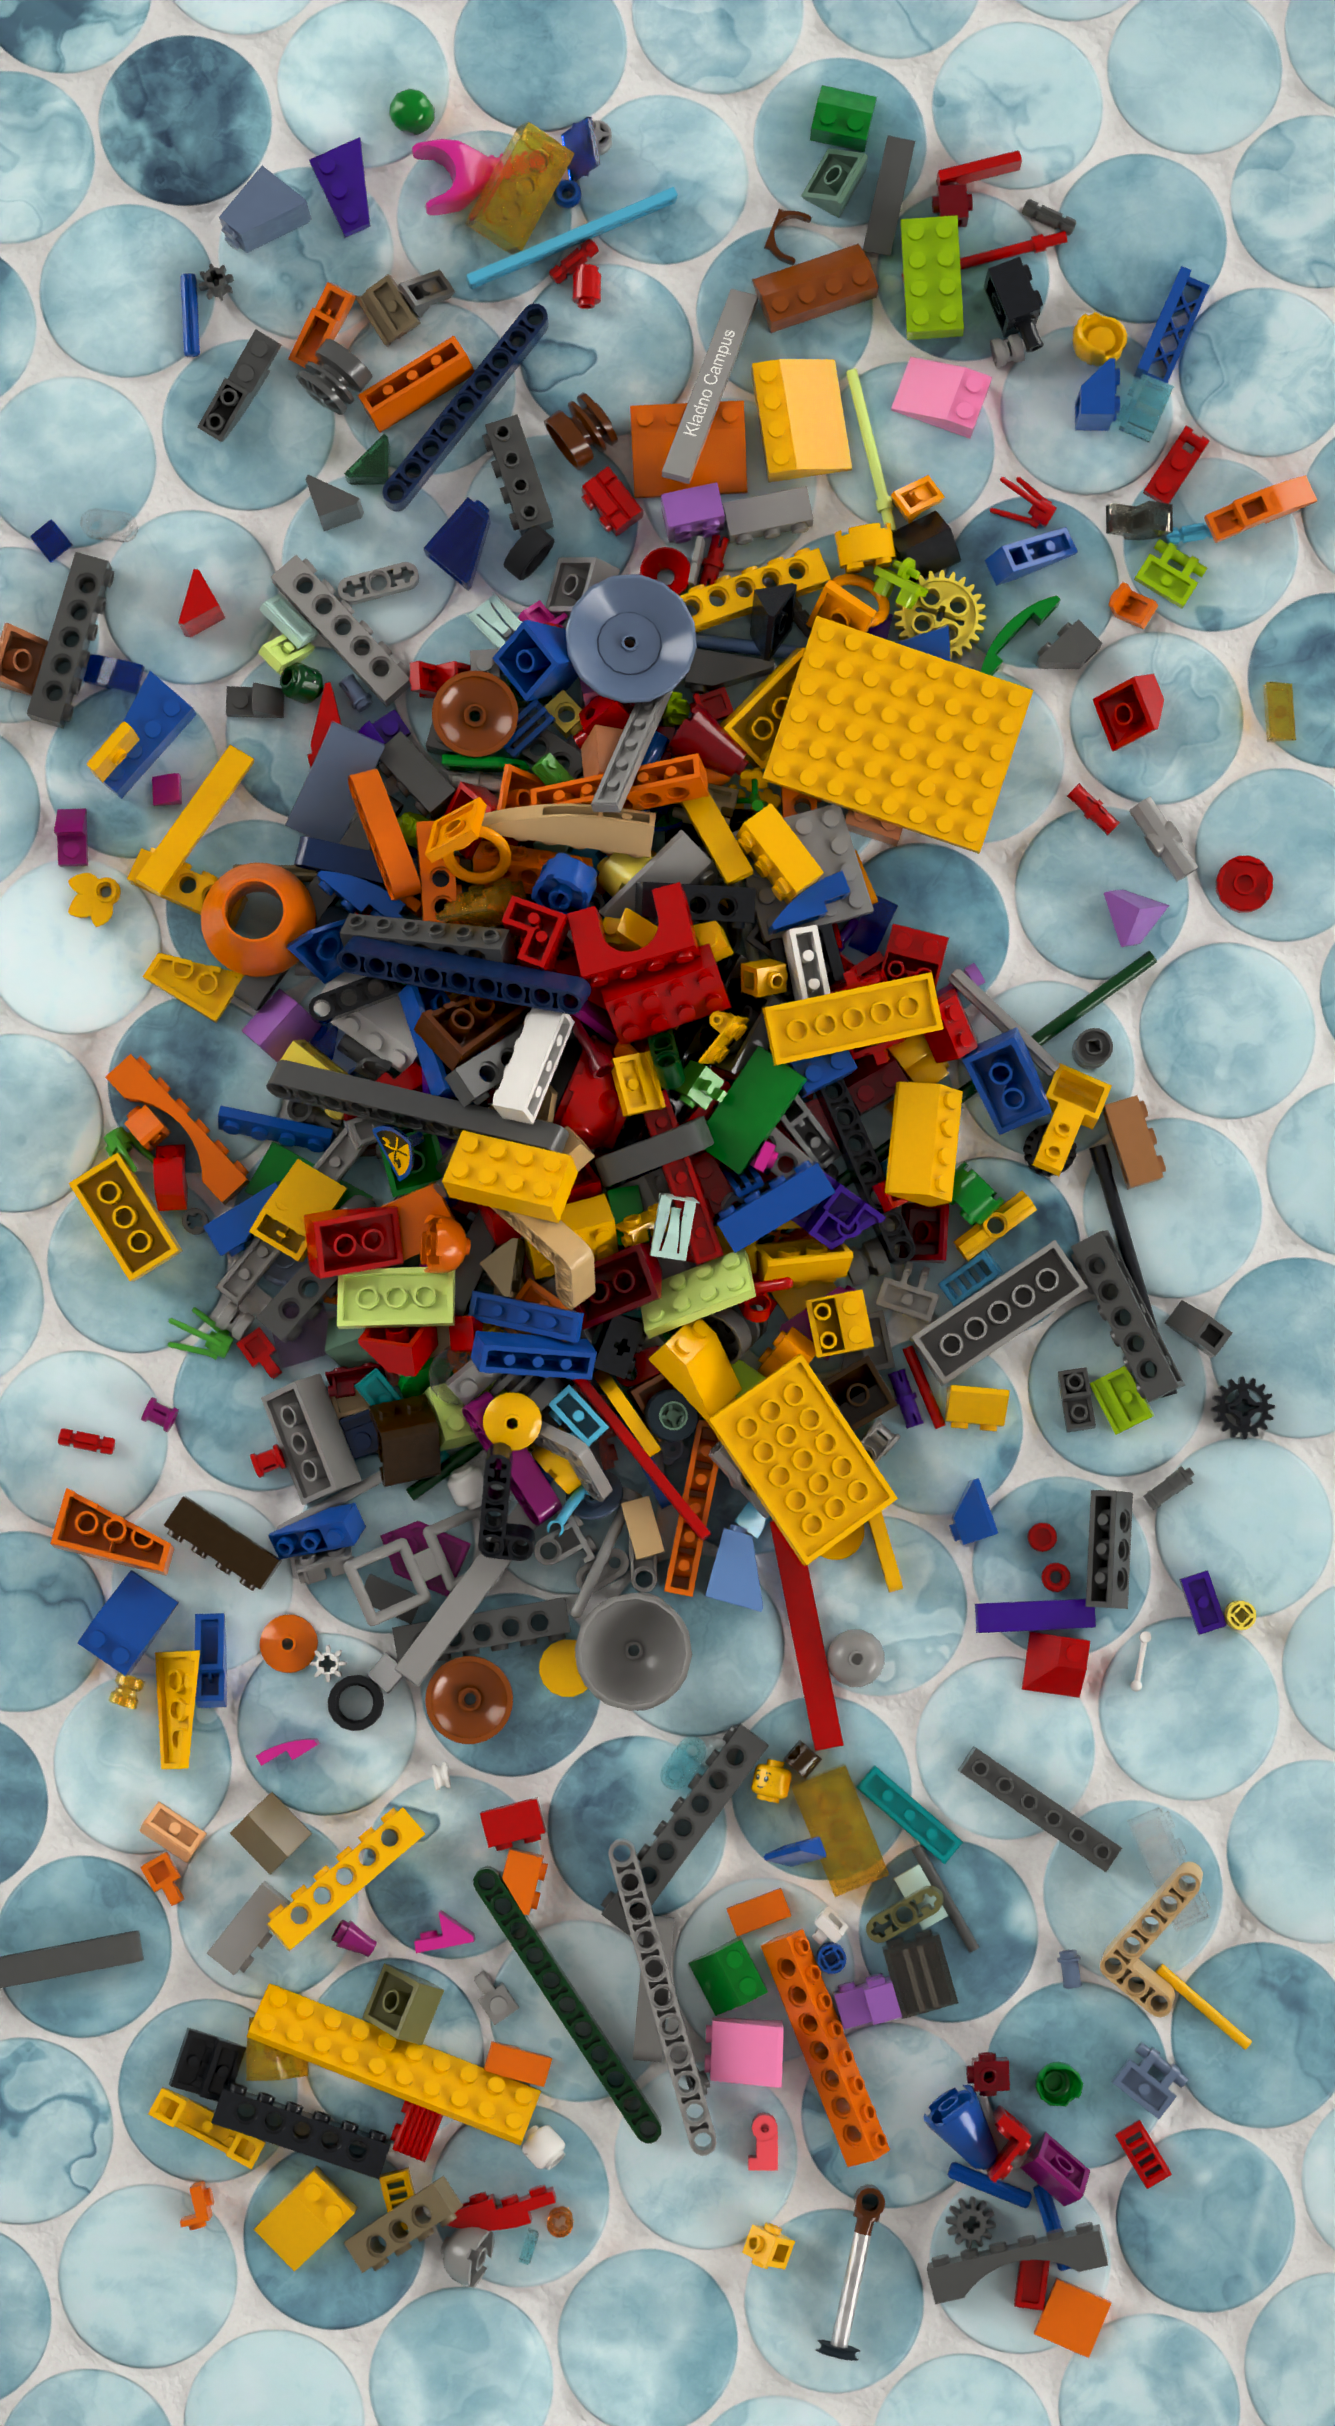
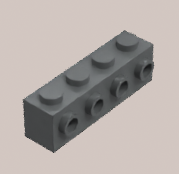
[482,414,554,536]

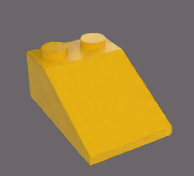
[648,1318,742,1420]
[253,2165,358,2272]

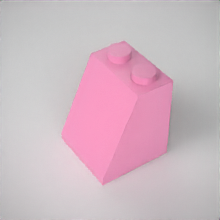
[704,2017,784,2088]

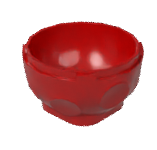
[553,1034,626,1149]

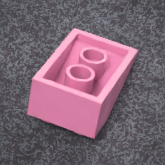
[891,357,992,439]

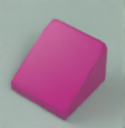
[152,773,182,806]

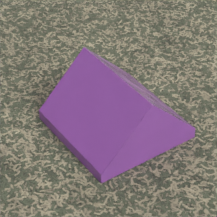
[241,988,322,1062]

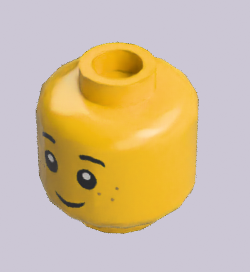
[751,1759,792,1803]

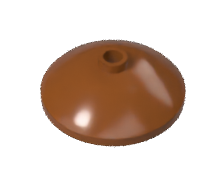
[432,670,518,757]
[425,1656,513,1744]

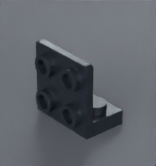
[769,923,845,997]

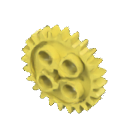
[894,570,986,659]

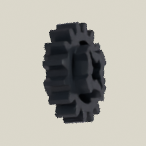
[1211,1376,1275,1440]

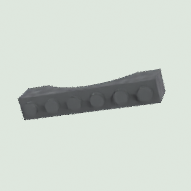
[926,2222,1108,2304]

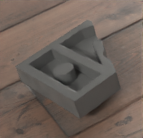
[841,1311,895,1371]

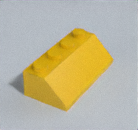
[885,1081,963,1207]

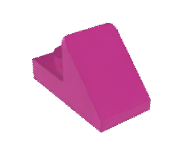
[414,1910,475,1953]

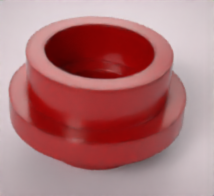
[1041,1563,1071,1592]

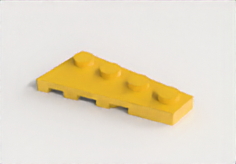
[155,1650,200,1769]

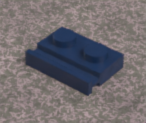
[339,1408,378,1459]

